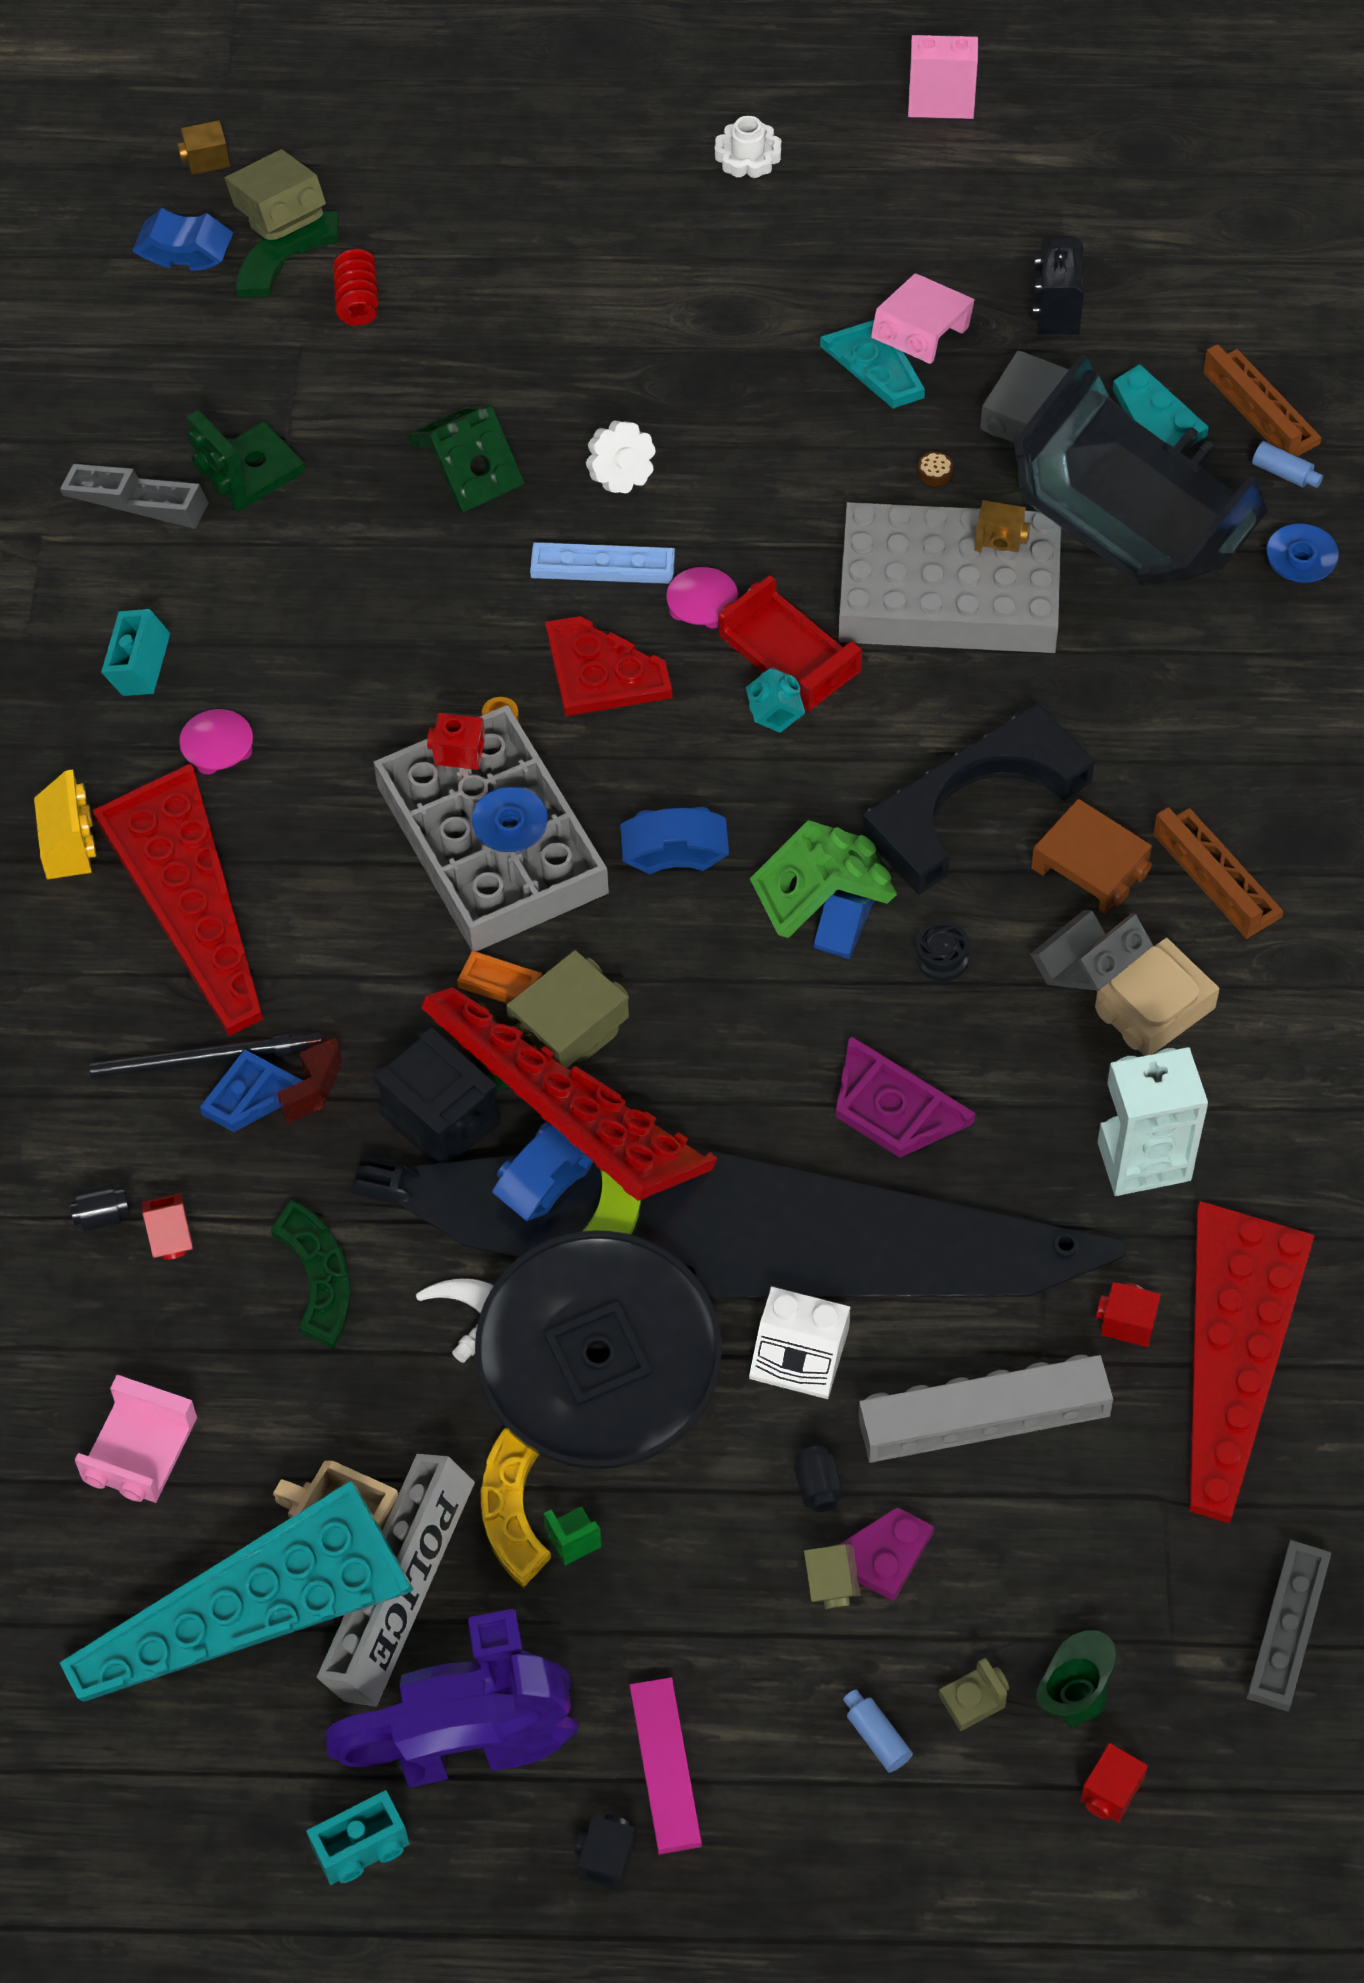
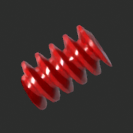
[333,249,378,326]

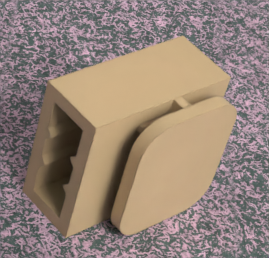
[1095,937,1219,1056]

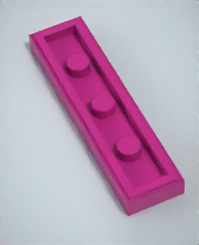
[630,1677,702,1855]

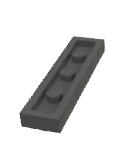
[1247,1540,1332,1712]

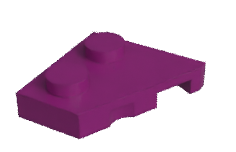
[839,1507,934,1601]

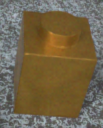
[177,120,230,175]

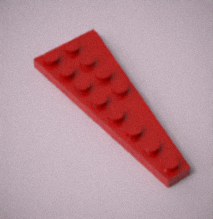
[421,987,718,1201]

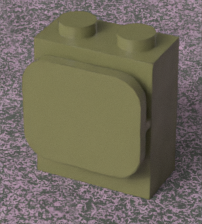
[224,149,326,240]
[506,950,629,1068]

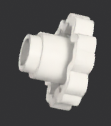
[715,116,781,178]
[586,420,656,493]

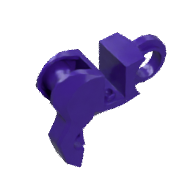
[325,1609,578,1788]

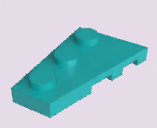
[820,320,925,408]
[1113,364,1209,447]

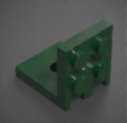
[406,406,525,513]
[186,409,305,513]

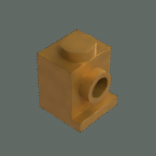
[974,500,1031,552]

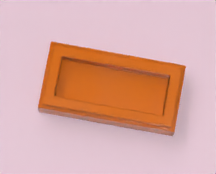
[457,950,543,1004]

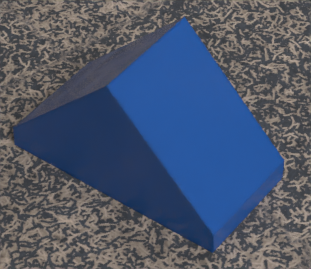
[814,890,874,959]

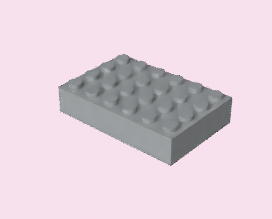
[839,502,1061,653]
[374,705,609,952]

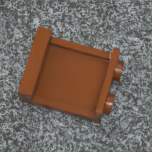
[1031,799,1152,914]

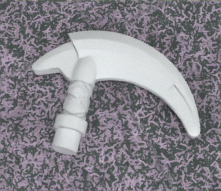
[416,1279,494,1363]

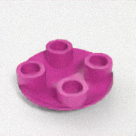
[666,567,738,628]
[179,709,253,775]

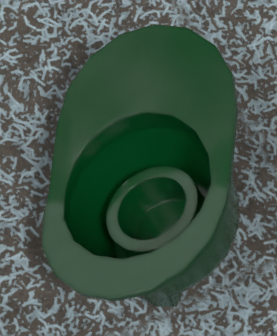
[1036,1630,1117,1729]

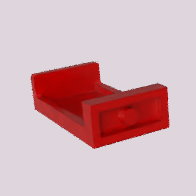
[719,575,862,712]

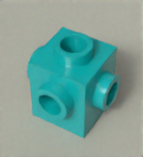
[746,668,805,733]

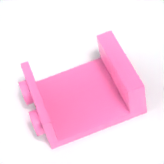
[908,35,978,119]
[871,273,975,364]
[75,1375,197,1503]

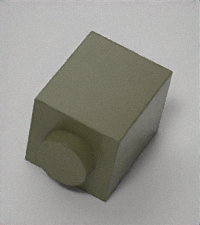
[804,1544,861,1609]

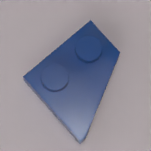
[200,1049,308,1132]

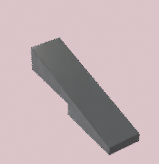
[60,464,209,529]

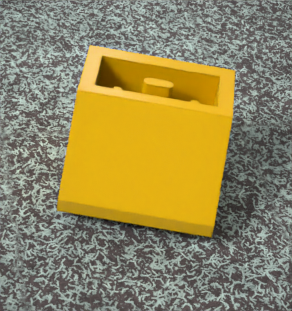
[34,770,96,880]

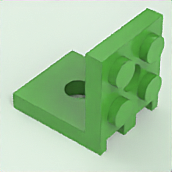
[750,820,897,938]

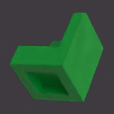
[543,1506,602,1566]

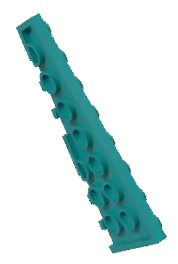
[60,1481,414,1702]

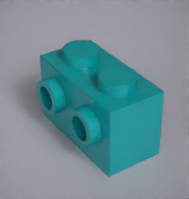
[101,609,171,696]
[306,1790,410,1886]

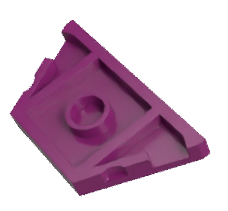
[836,1037,976,1158]

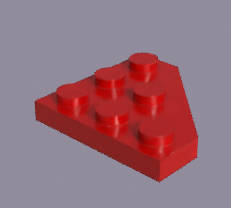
[545,616,672,717]

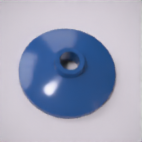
[1266,524,1339,583]
[472,787,548,852]

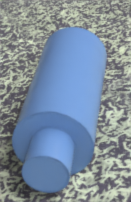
[1252,441,1323,488]
[843,1689,913,1773]

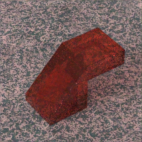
[277,1038,342,1124]

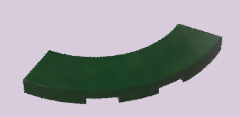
[236,210,339,298]
[270,1199,351,1350]

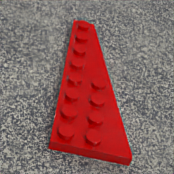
[92,764,263,1036]
[1189,1201,1315,1524]

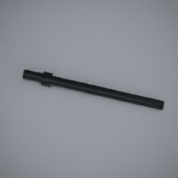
[89,1031,323,1078]

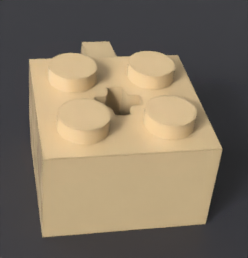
[273,1461,398,1531]

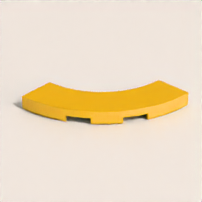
[481,1428,551,1588]

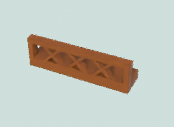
[1203,344,1322,456]
[1153,807,1284,939]

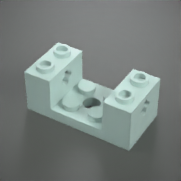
[1098,1047,1208,1196]

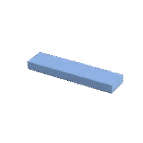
[530,542,675,584]

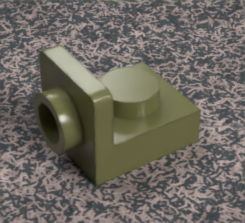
[939,1658,1009,1732]

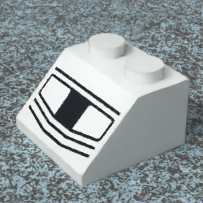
[749,1287,850,1399]

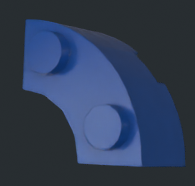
[132,208,233,271]
[620,807,729,875]
[492,1122,593,1221]

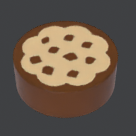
[918,452,953,487]

